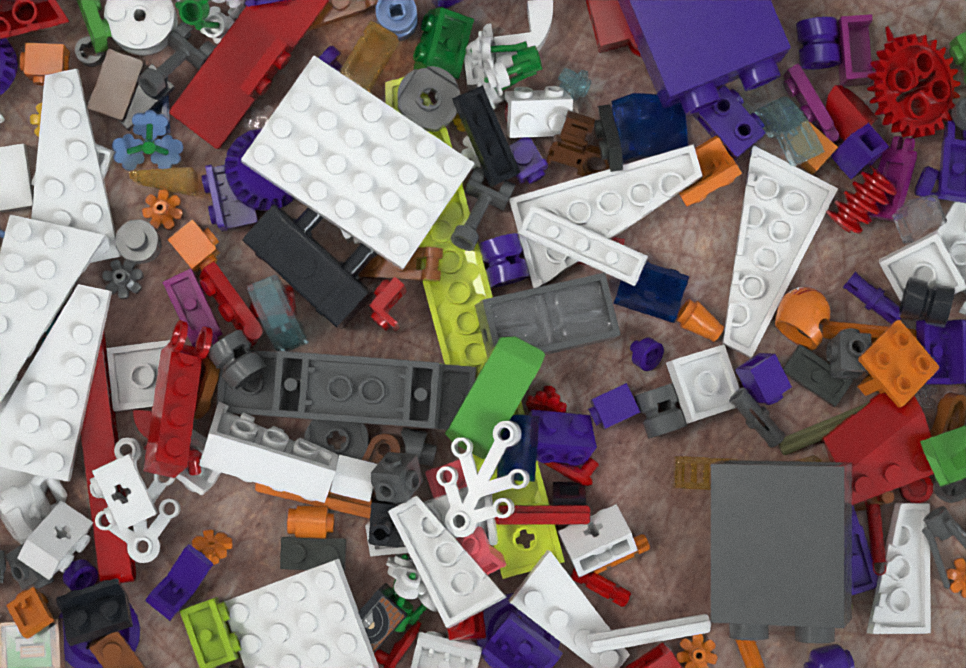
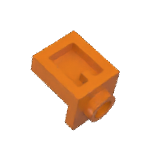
[6,587,55,639]

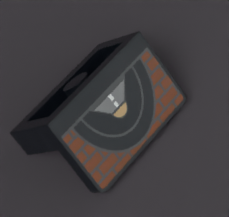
[358,583,407,653]

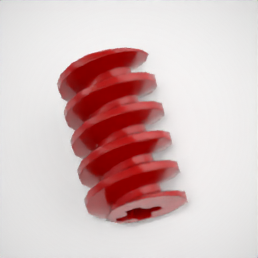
[826,164,898,234]

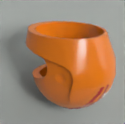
[775,287,831,350]

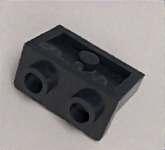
[56,579,133,646]

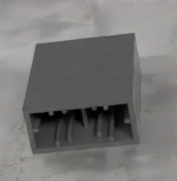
[711,460,852,643]

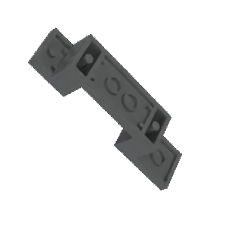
[216,350,477,430]

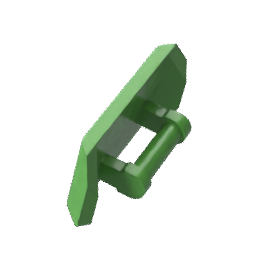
[445,336,545,459]
[920,425,966,487]

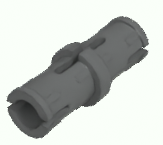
[729,387,786,448]

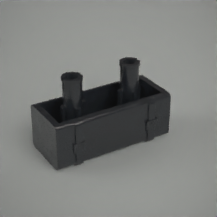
[242,205,378,329]

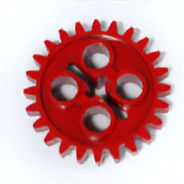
[867,34,961,138]

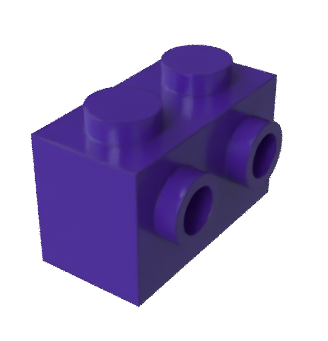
[692,85,766,161]

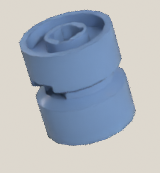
[376,0,418,41]

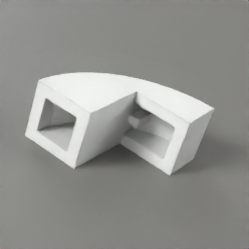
[494,0,553,69]

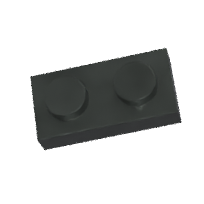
[594,104,623,172]
[783,344,854,407]
[280,537,346,571]

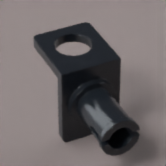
[368,496,402,548]

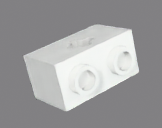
[90,453,158,531]
[17,501,93,580]
[558,504,638,577]

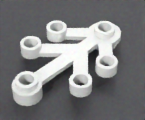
[436,421,530,537]
[90,437,180,563]

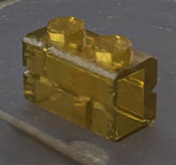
[340,20,399,93]

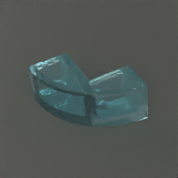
[755,96,825,166]
[246,274,309,351]

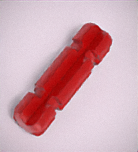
[570,568,631,607]

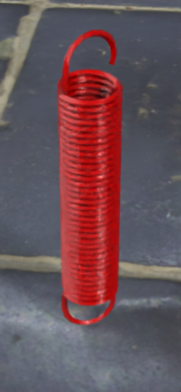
[865,496,886,576]

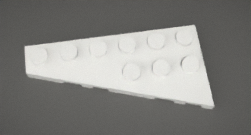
[31,69,121,263]
[509,144,703,288]
[722,145,838,358]
[0,215,106,403]
[0,284,112,482]

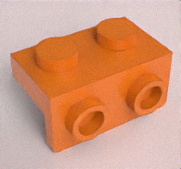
[678,136,742,207]

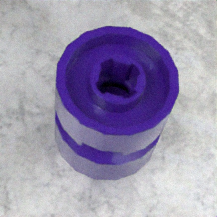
[796,17,842,70]
[479,233,530,288]

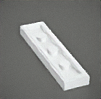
[518,204,648,286]

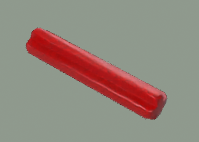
[495,505,590,525]

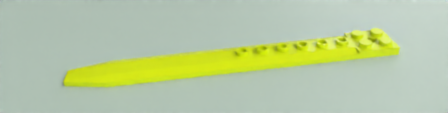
[385,77,565,579]

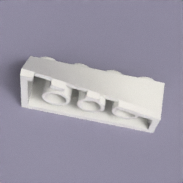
[199,401,339,503]

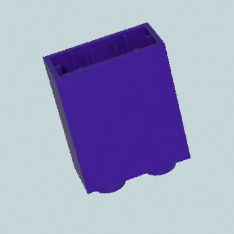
[618,0,791,115]

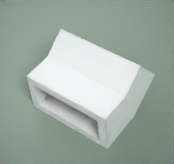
[330,455,378,502]

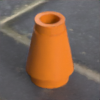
[675,299,724,342]

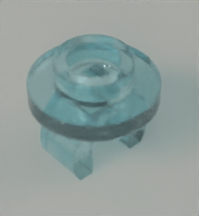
[558,68,591,101]

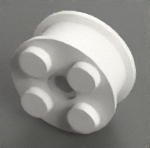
[104,0,178,56]

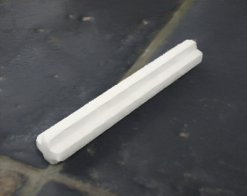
[587,614,711,653]

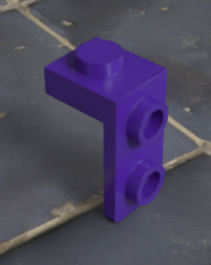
[145,544,213,621]

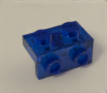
[613,261,689,323]

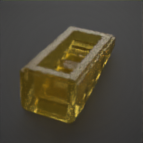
[129,167,199,196]
[673,456,738,490]

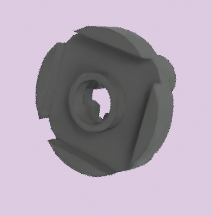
[397,66,460,132]
[304,419,369,460]

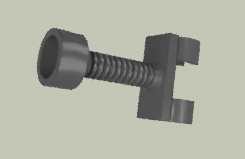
[137,22,216,97]
[451,166,516,251]

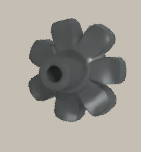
[102,259,144,299]

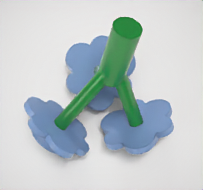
[112,110,183,171]

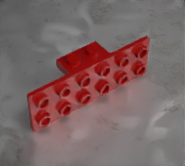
[169,0,330,149]

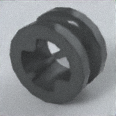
[75,36,106,67]

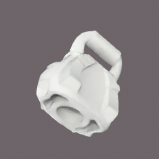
[0,475,68,545]

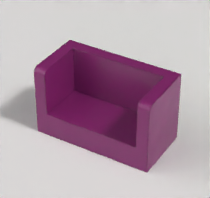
[836,14,876,87]

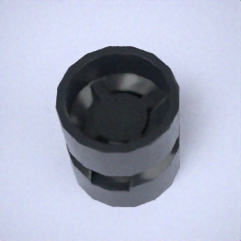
[899,277,955,328]

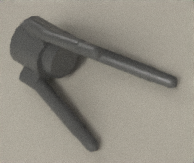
[922,506,966,589]

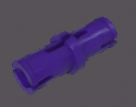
[843,271,901,324]

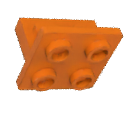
[857,320,939,407]

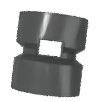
[207,330,267,391]
[634,383,688,439]

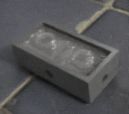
[475,273,621,358]

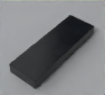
[452,85,521,187]

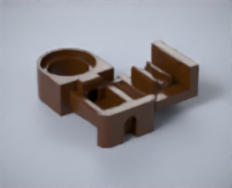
[546,110,610,177]

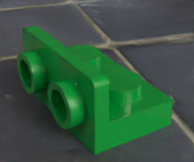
[413,7,474,80]

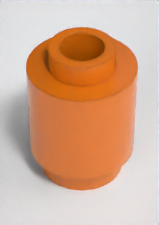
[287,505,334,539]

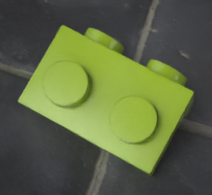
[180,597,242,668]

